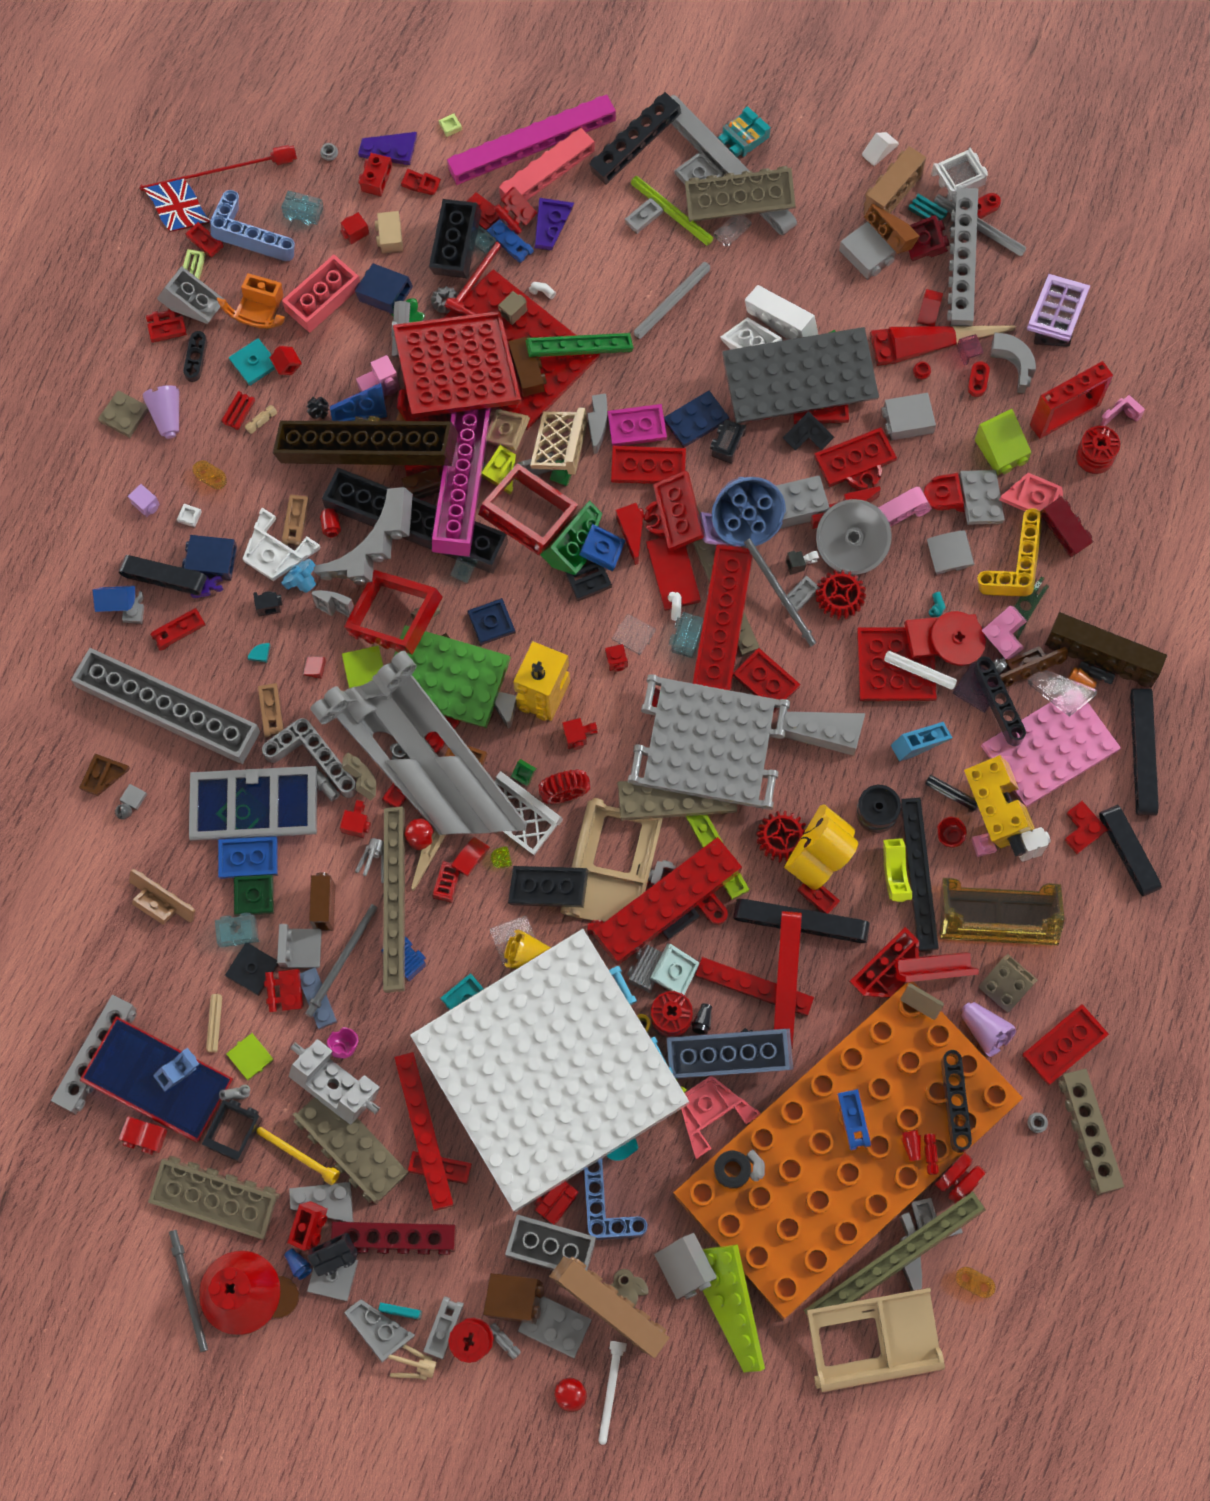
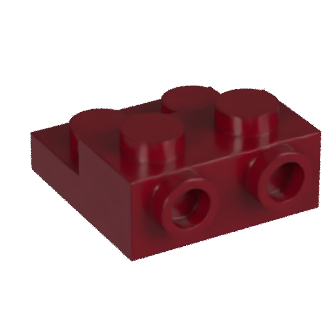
[908,215,950,261]

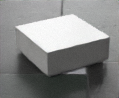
[120,784,147,810]

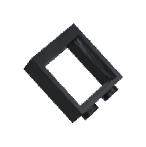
[202,1099,262,1163]

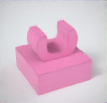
[971,833,997,857]

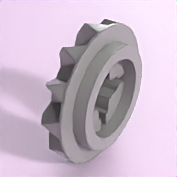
[431,286,459,313]

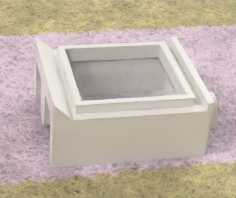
[931,148,988,200]

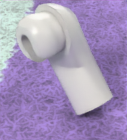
[529,282,556,299]

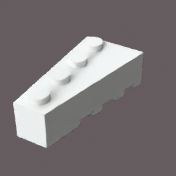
[745,285,818,340]

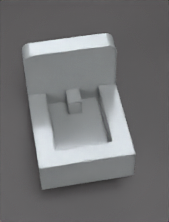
[648,860,676,887]

